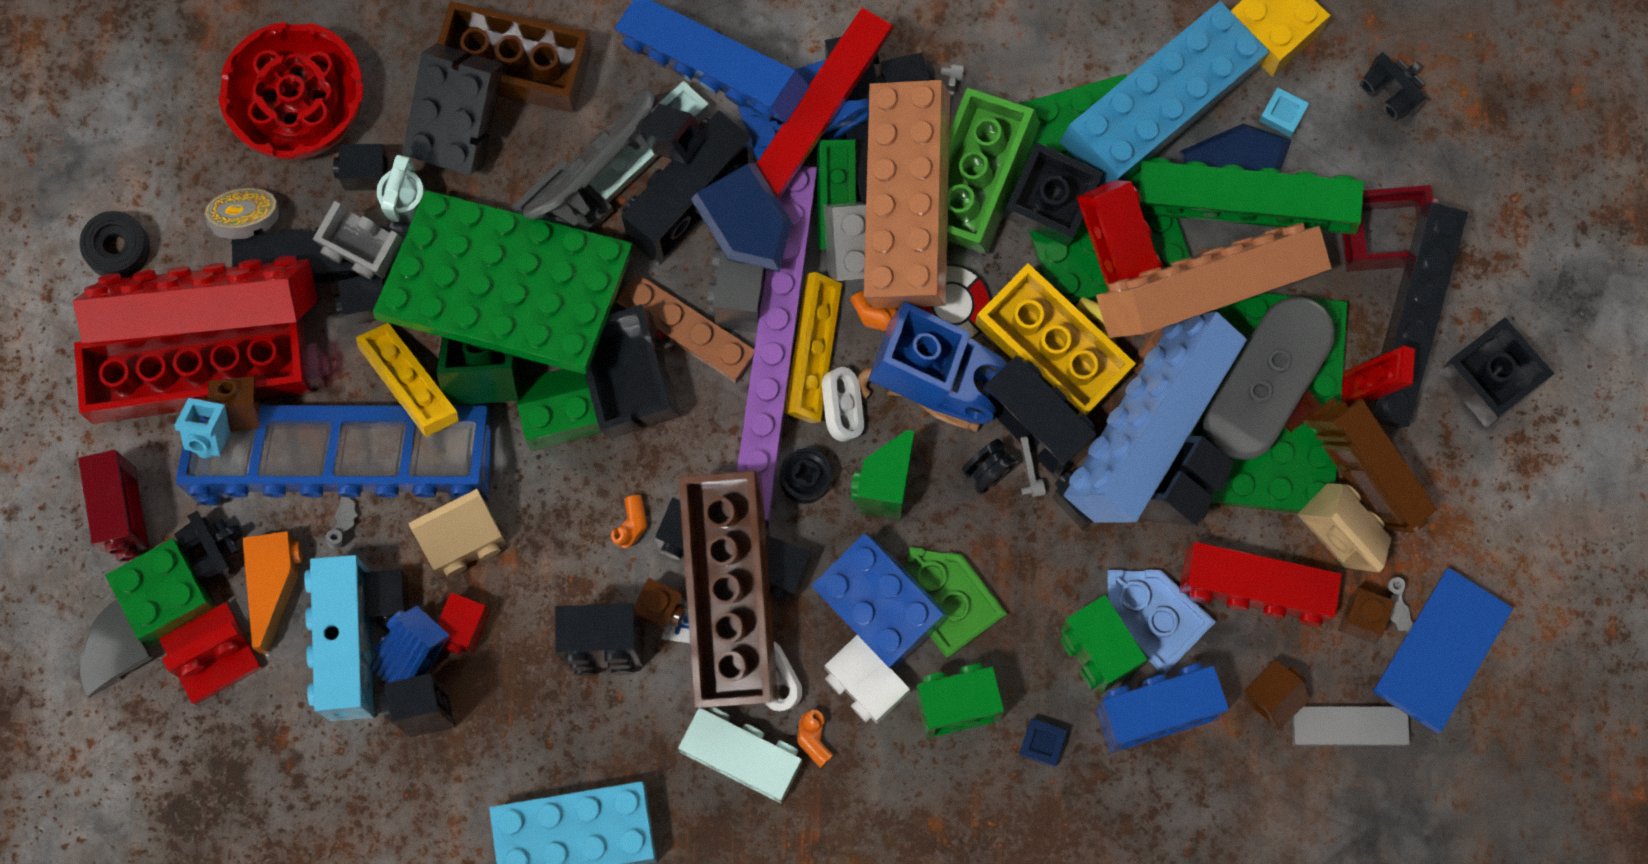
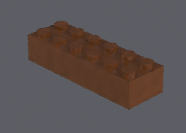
[678,471,778,708]

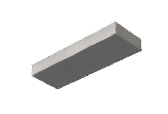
[1291,707,1410,746]

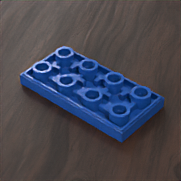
[1372,567,1513,734]

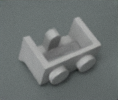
[313,201,404,280]

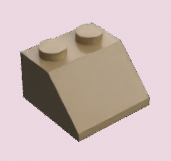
[1297,483,1392,572]
[408,489,506,578]

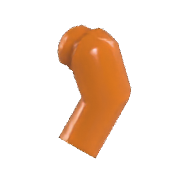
[850,291,898,331]
[611,495,647,548]
[797,709,834,768]

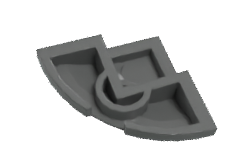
[80,599,153,698]

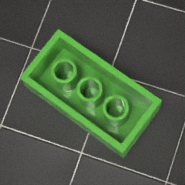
[947,87,1040,255]

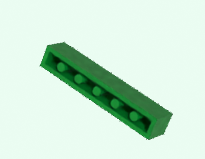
[1138,158,1364,234]

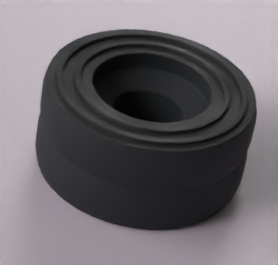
[79,211,150,278]

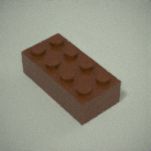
[437,1,592,113]

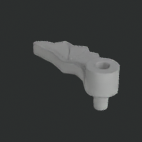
[941,64,964,120]
[1020,436,1046,497]
[326,497,358,549]
[1387,577,1413,632]

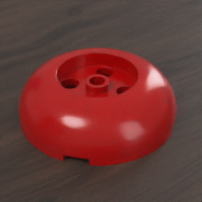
[218,22,364,160]

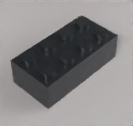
[621,110,754,266]

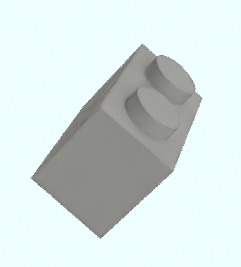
[823,201,866,281]

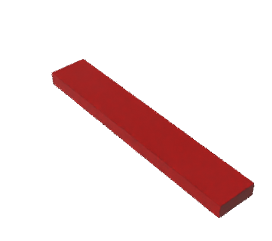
[756,7,894,200]

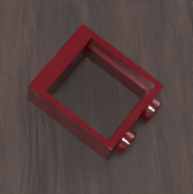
[1341,185,1439,272]
[78,450,150,562]

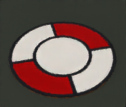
[918,264,992,339]

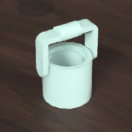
[376,155,425,225]

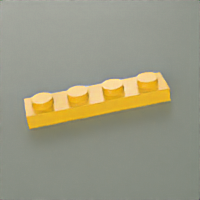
[784,272,842,423]
[356,323,459,437]

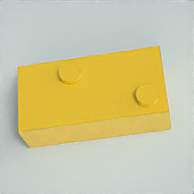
[975,263,1136,417]

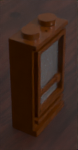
[1303,398,1437,533]

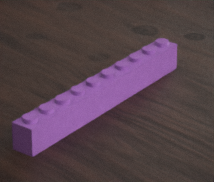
[737,166,817,529]

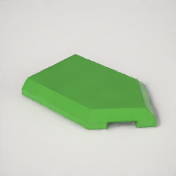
[906,547,1007,659]

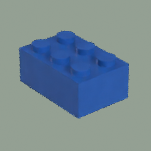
[811,533,950,669]
[1096,663,1229,754]

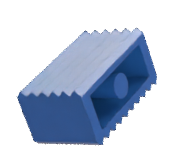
[370,605,450,683]

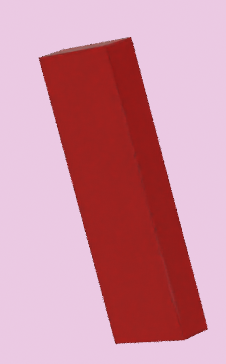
[1341,346,1415,407]

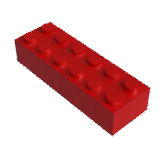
[73,255,318,343]
[74,318,311,424]

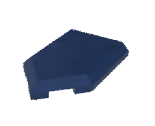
[1179,123,1291,171]
[691,163,792,272]

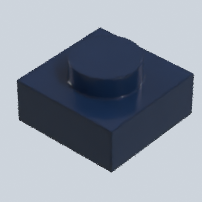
[1018,718,1067,768]

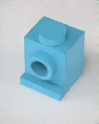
[174,398,231,458]

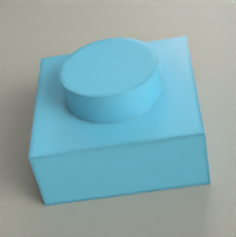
[1259,87,1309,138]

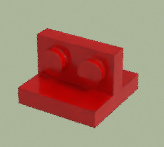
[159,602,263,706]

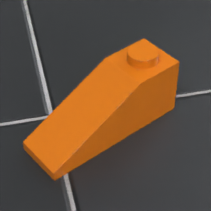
[243,531,303,654]

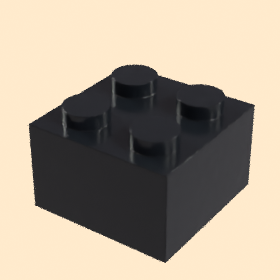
[1001,142,1103,246]
[1439,317,1555,428]

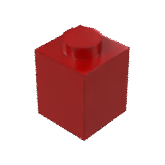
[437,592,491,655]

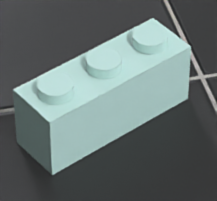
[678,707,802,804]

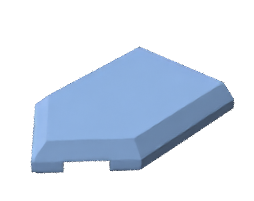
[1107,570,1216,674]

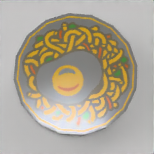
[204,188,279,239]

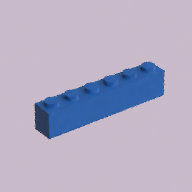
[614,0,810,123]

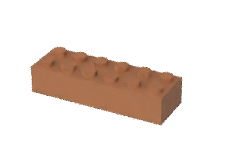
[864,80,950,308]
[1096,223,1332,338]

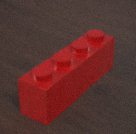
[1077,180,1163,335]
[1179,542,1342,627]

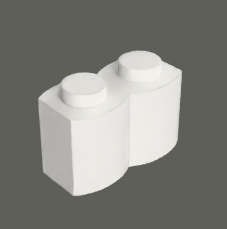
[824,635,910,724]

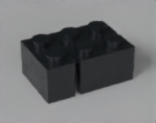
[403,43,504,176]
[585,304,681,439]
[983,355,1097,480]
[1139,436,1235,526]
[555,603,643,677]

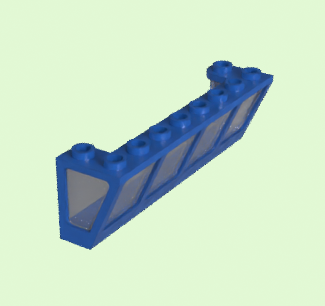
[176,405,493,506]

